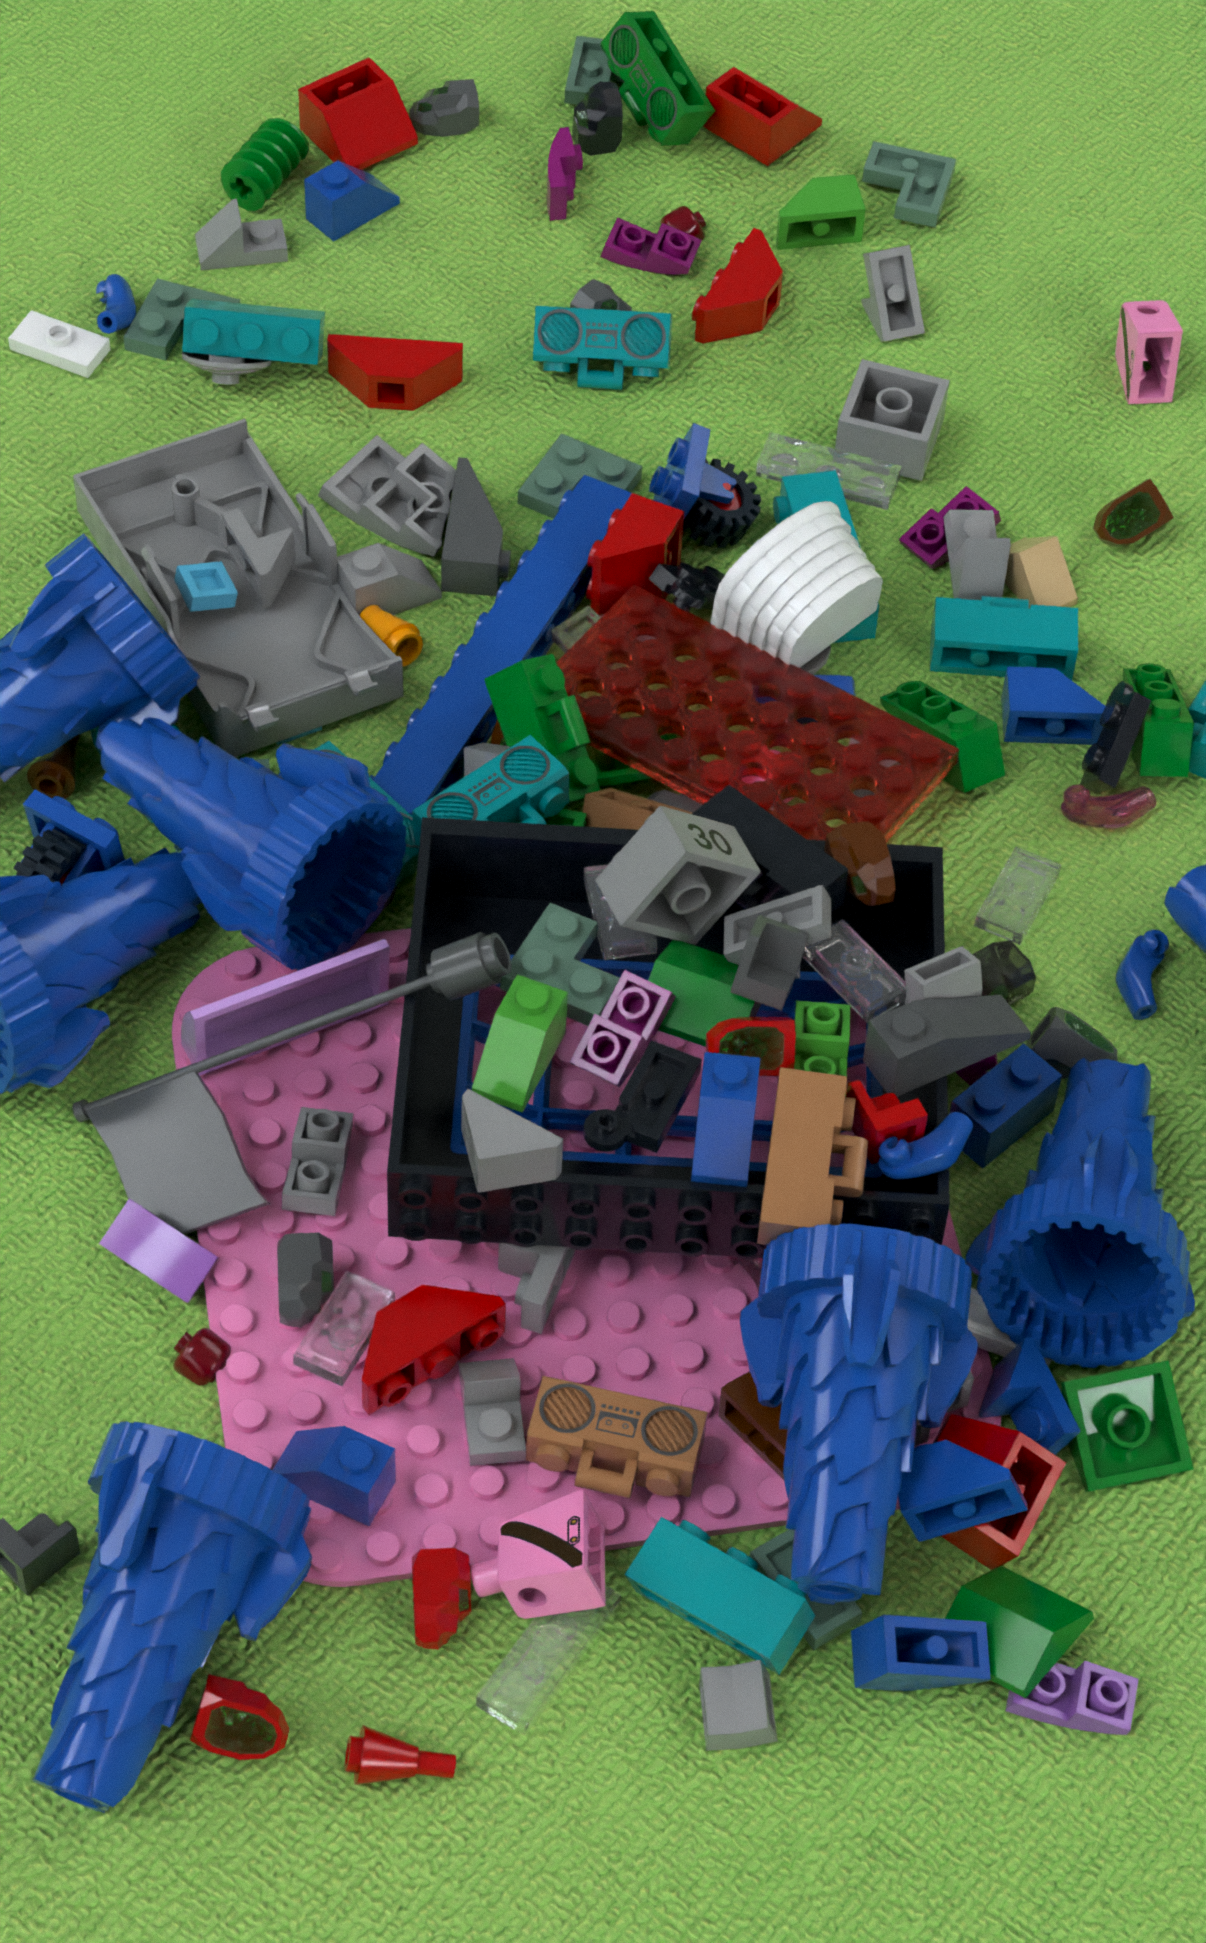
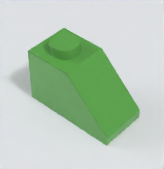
[776,174,866,250]
[472,974,568,1113]

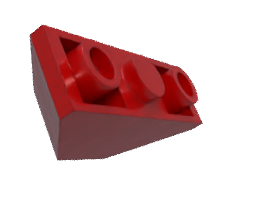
[692,228,783,344]
[327,334,463,411]
[362,1284,506,1415]

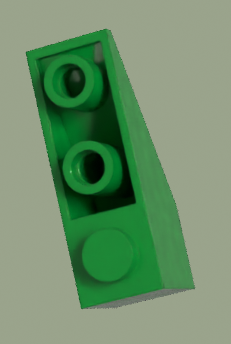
[1123,663,1194,777]
[880,681,1005,793]

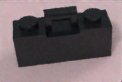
[692,785,848,913]

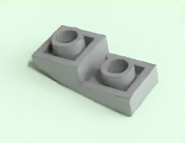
[282,1107,354,1216]

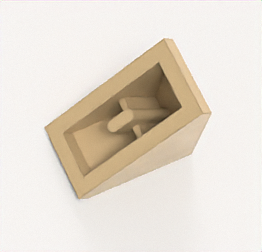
[1005,536,1078,609]

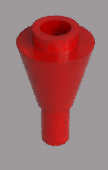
[344,1725,456,1785]

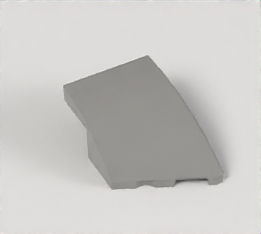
[318,435,456,556]

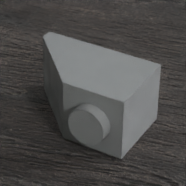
[337,543,442,615]

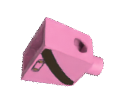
[1115,300,1183,404]
[470,1489,606,1619]

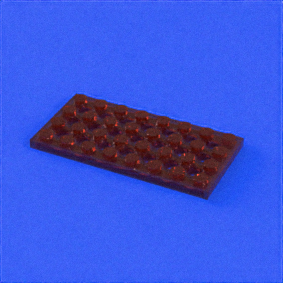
[556,585,959,843]

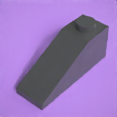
[441,457,511,596]
[863,995,1031,1097]

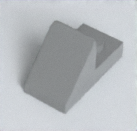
[195,198,288,270]
[861,245,925,342]
[221,507,296,608]
[943,510,1011,600]
[724,885,831,979]
[498,1243,576,1334]
[459,1358,526,1466]

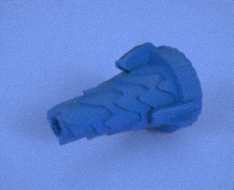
[0,533,200,782]
[99,717,407,971]
[0,847,202,1094]
[965,1058,1195,1368]
[740,1224,978,1605]
[32,1421,313,1813]

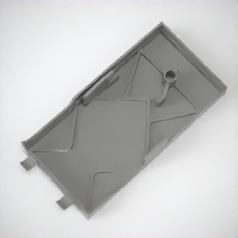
[73,419,403,757]

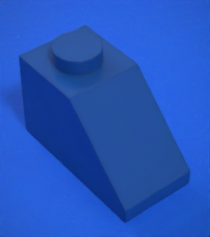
[304,160,400,242]
[1001,666,1106,745]
[691,1052,760,1187]
[272,1426,396,1526]
[898,1440,1028,1542]
[851,1615,991,1691]

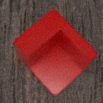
[846,1080,928,1164]

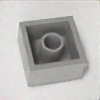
[834,359,950,481]
[595,805,761,945]

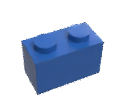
[950,1043,1062,1168]

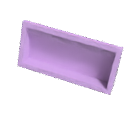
[181,939,390,1075]

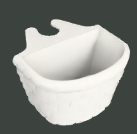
[710,501,883,678]

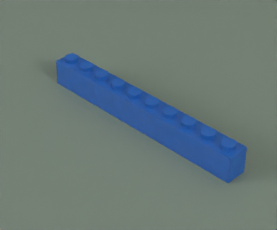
[369,475,632,815]

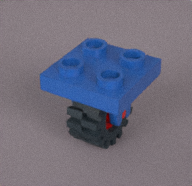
[649,423,761,548]
[13,789,126,885]

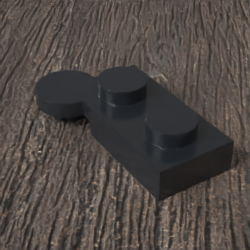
[649,562,725,612]
[1079,681,1151,793]
[583,1040,702,1153]

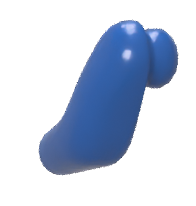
[96,274,136,334]
[1115,929,1169,1020]
[879,1112,973,1180]

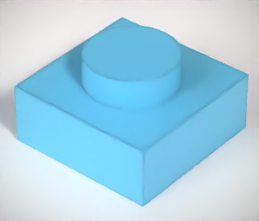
[174,561,238,612]

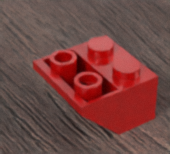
[298,57,418,170]
[703,67,822,166]
[586,493,684,623]
[899,1414,1066,1570]

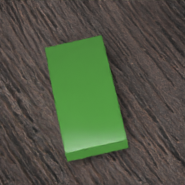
[794,1000,851,1097]

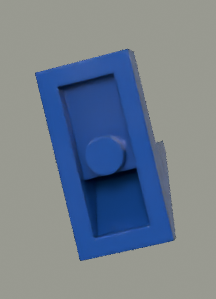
[979,1337,1081,1455]

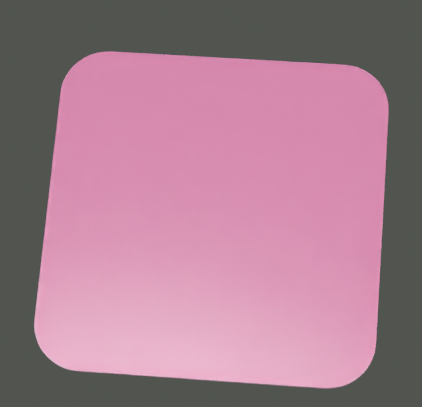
[172,928,1001,1587]

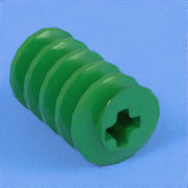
[221,118,309,211]

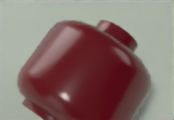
[659,206,706,240]
[173,1328,231,1385]

